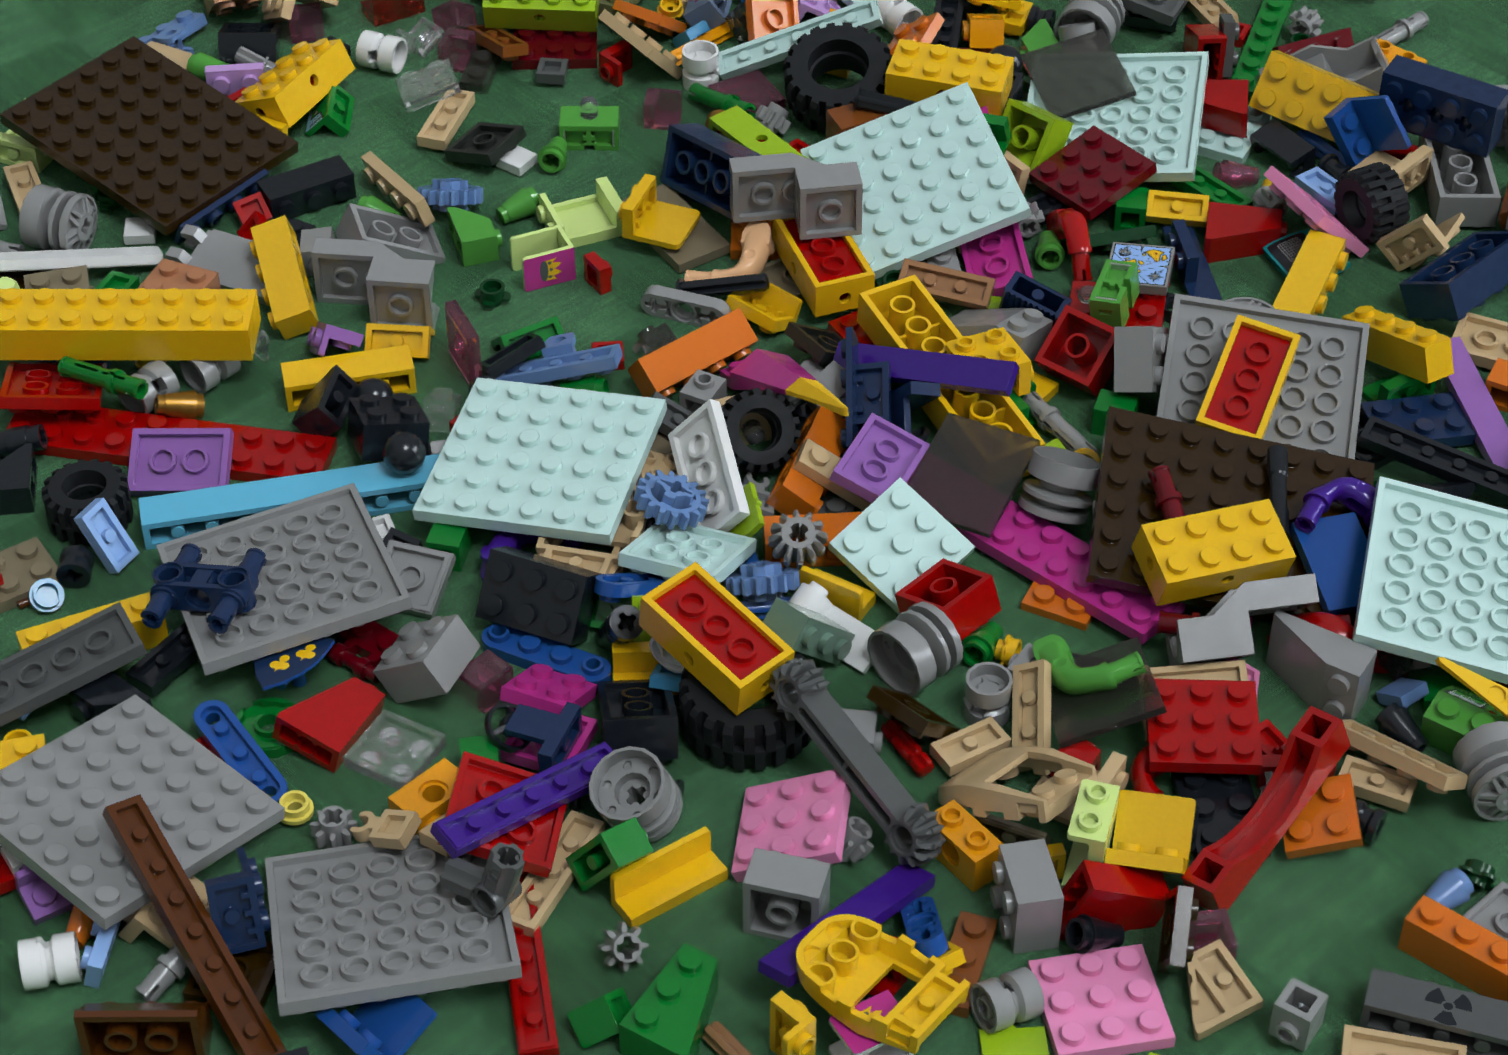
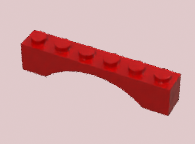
[1181,706,1350,917]

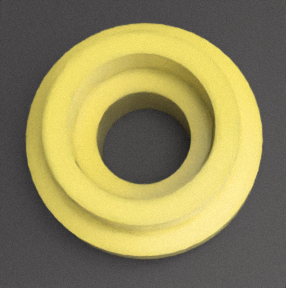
[279,790,314,826]

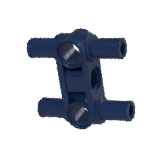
[141,543,267,634]

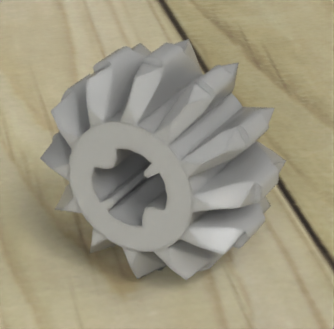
[768,509,828,570]

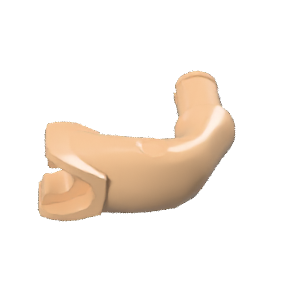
[684,221,775,281]

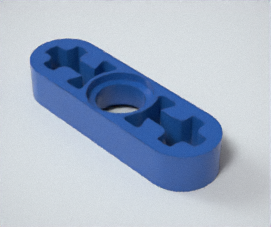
[900,896,949,959]

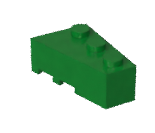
[619,942,718,1055]

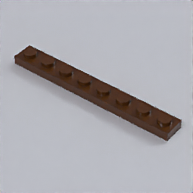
[102,794,287,1055]

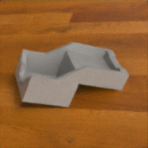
[1259,36,1389,119]
[729,153,863,240]
[311,237,440,329]
[1165,573,1319,666]

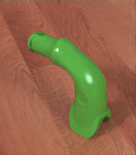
[1033,634,1146,695]

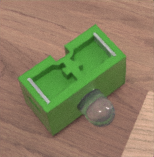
[559,96,620,151]
[1078,259,1140,327]

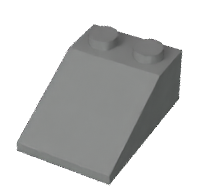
[335,203,446,265]
[949,308,1053,361]
[1266,609,1377,720]

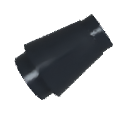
[1375,703,1429,753]
[1065,914,1125,954]

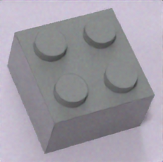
[1114,326,1169,393]
[373,614,481,704]
[990,838,1064,954]
[743,848,831,942]

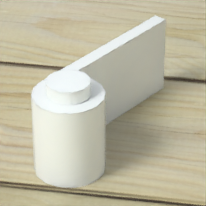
[788,581,875,675]

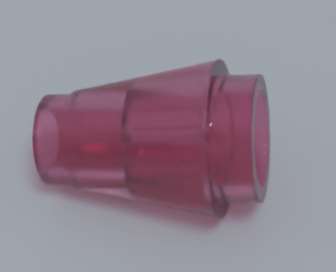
[1212,160,1259,188]

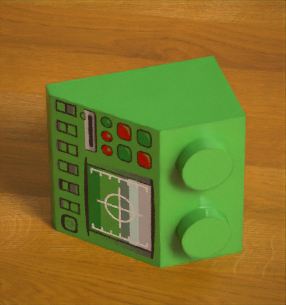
[1421,684,1508,756]

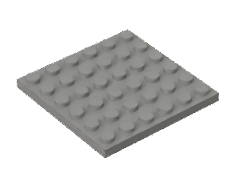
[1156,293,1370,459]
[156,483,413,676]
[0,694,285,930]
[265,834,522,1017]

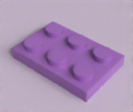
[829,413,931,503]
[127,428,234,496]

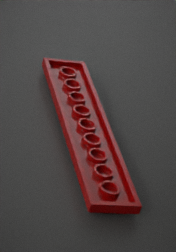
[6,407,338,482]

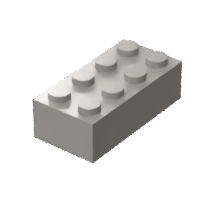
[1418,136,1501,228]

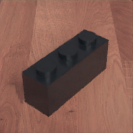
[256,155,357,219]

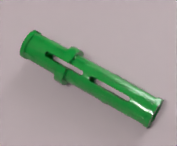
[688,83,756,118]
[58,356,149,400]

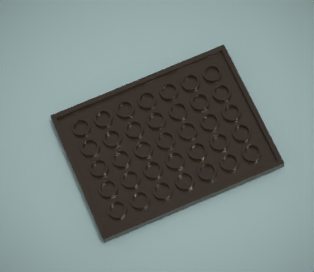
[0,36,298,236]
[1085,406,1375,626]

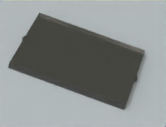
[1021,29,1136,119]
[908,413,1040,538]
[1051,637,1167,748]

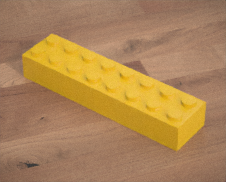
[857,274,1046,489]
[0,288,261,361]

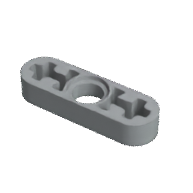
[640,285,731,327]

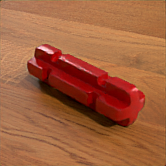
[881,719,934,777]

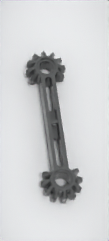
[768,658,947,867]

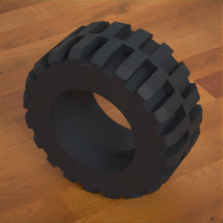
[783,23,892,134]
[679,651,812,772]

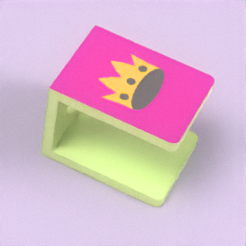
[509,224,576,292]

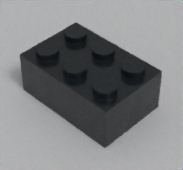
[475,546,601,646]

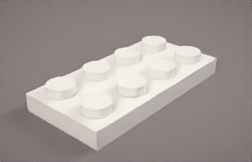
[668,399,750,532]

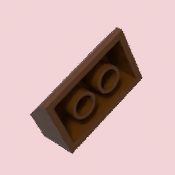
[73,1001,213,1055]

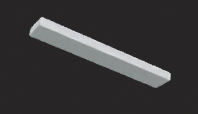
[0,246,163,272]

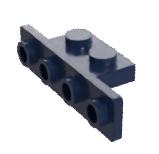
[173,169,269,245]
[1162,220,1222,300]
[840,327,891,449]

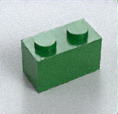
[565,817,654,892]

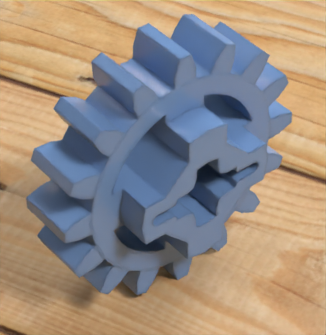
[418,178,483,212]
[633,470,709,530]
[724,560,800,602]

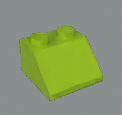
[1002,98,1074,171]

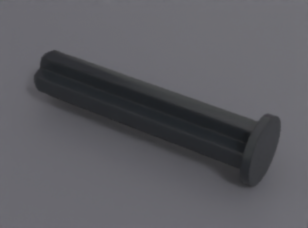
[853,85,917,114]
[676,273,769,304]

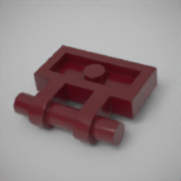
[327,621,399,683]

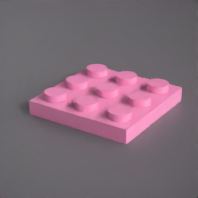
[1263,165,1370,258]
[731,769,852,883]
[1027,944,1176,1055]

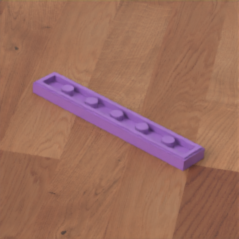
[1443,337,1508,469]

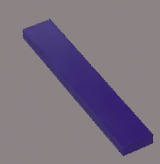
[833,341,1019,397]
[430,742,613,859]
[758,864,936,988]

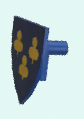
[254,637,335,690]

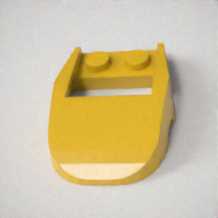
[796,914,971,1054]

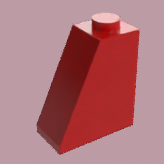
[1183,24,1227,79]
[1201,79,1249,138]
[1203,202,1287,263]
[272,677,386,774]
[1059,860,1169,940]

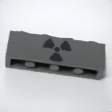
[1359,968,1508,1055]

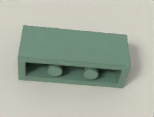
[763,597,855,665]

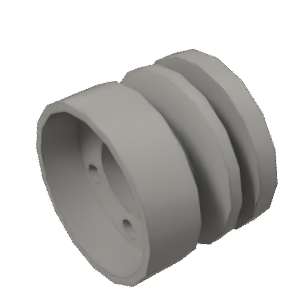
[1054,0,1125,54]
[19,184,98,251]
[1018,446,1100,525]
[867,601,963,696]
[1452,721,1508,821]
[589,746,683,842]

